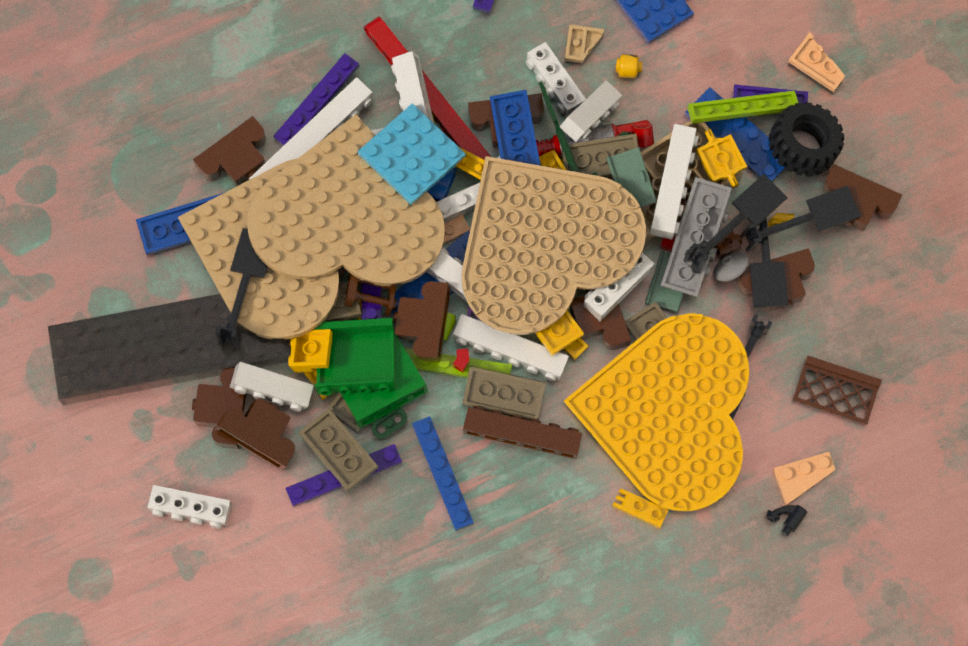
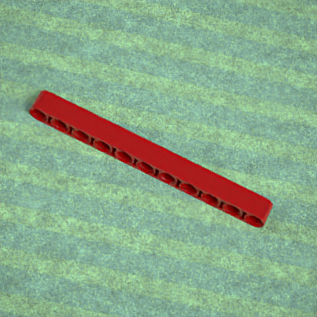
[363,16,491,160]

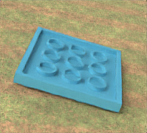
[358,103,466,205]

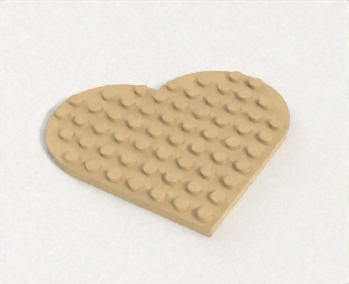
[247,115,445,286]
[462,156,646,335]
[178,158,339,340]

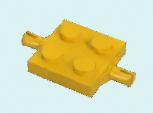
[696,129,747,188]

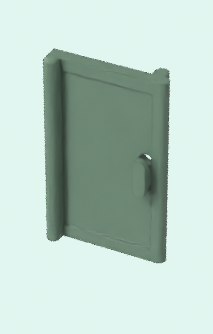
[606,147,657,207]
[645,250,684,313]

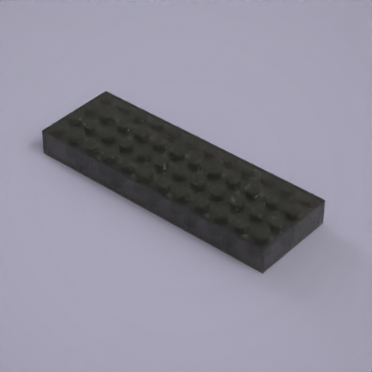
[48,294,291,405]

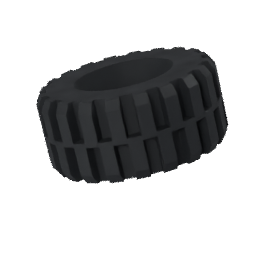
[768,102,845,177]

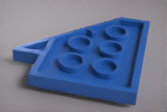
[616,0,694,44]

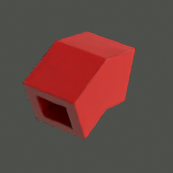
[660,235,677,252]
[453,349,469,373]

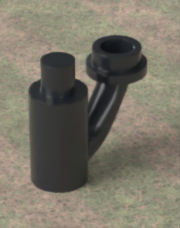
[765,505,808,537]

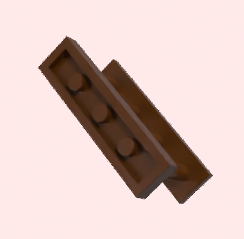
[344,273,397,316]

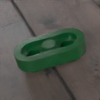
[372,408,407,440]

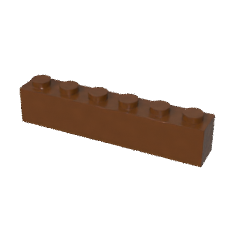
[463,406,582,460]

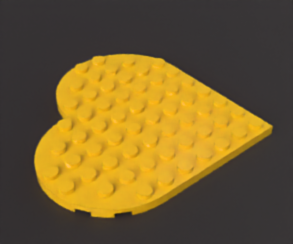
[564,313,749,512]

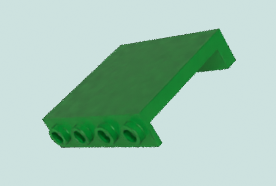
[315,318,395,396]
[340,332,428,429]

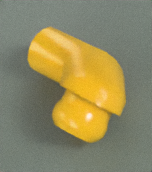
[768,213,794,227]

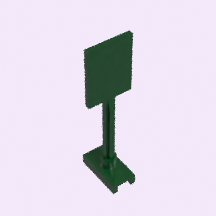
[539,81,598,176]

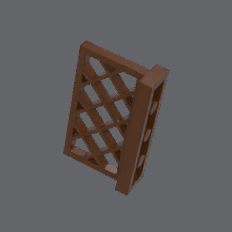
[793,356,882,425]

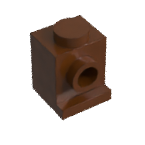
[714,231,742,260]

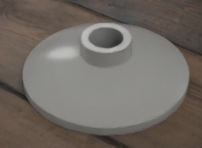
[714,252,749,282]

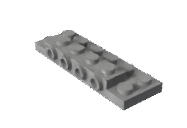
[661,177,732,297]

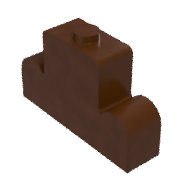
[468,93,544,148]
[193,116,266,187]
[823,164,902,231]
[736,248,815,311]
[394,281,451,362]
[569,289,631,350]
[192,368,247,449]
[214,398,295,470]

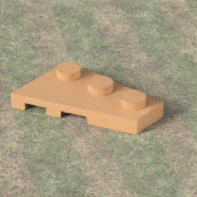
[788,32,845,92]
[773,452,836,505]

